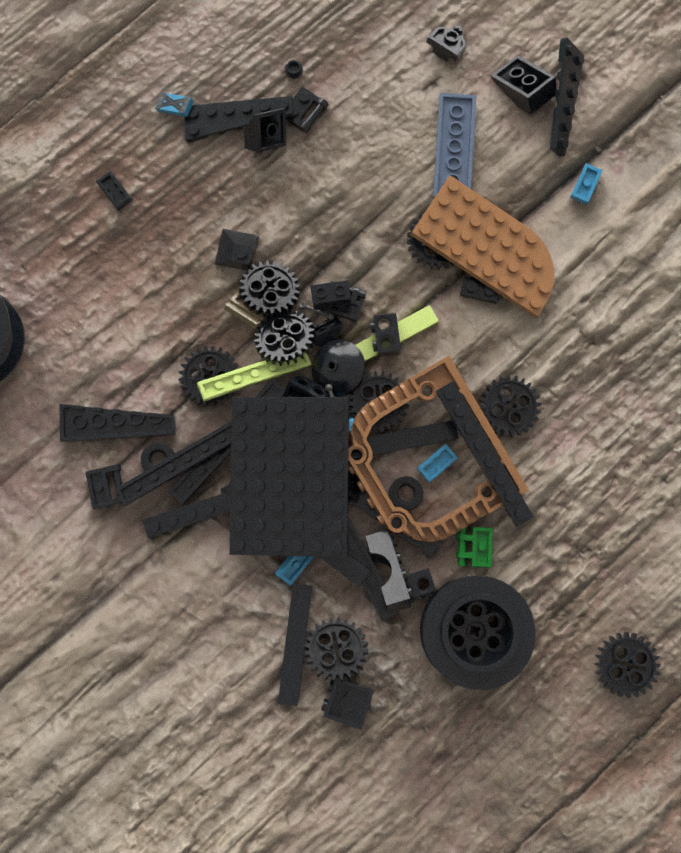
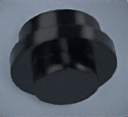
[285,60,303,79]

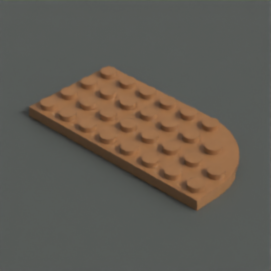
[410,175,554,318]

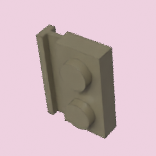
[224,290,269,329]

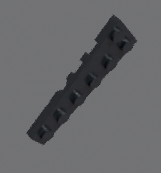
[550,37,584,157]
[185,96,294,143]
[59,404,176,442]

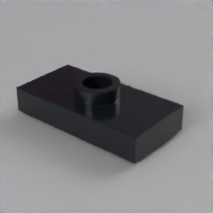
[96,171,133,211]

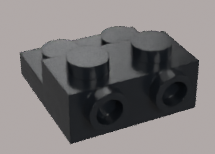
[321,677,374,730]

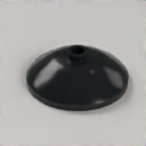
[312,340,366,397]

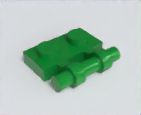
[456,527,493,567]

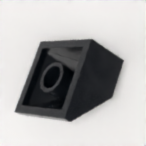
[244,108,287,153]
[215,229,259,270]

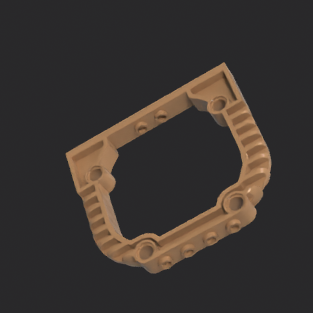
[349,356,529,542]

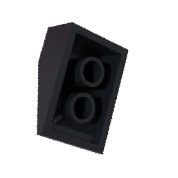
[491,55,557,115]

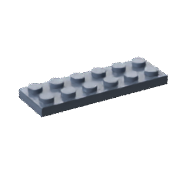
[433,93,476,199]

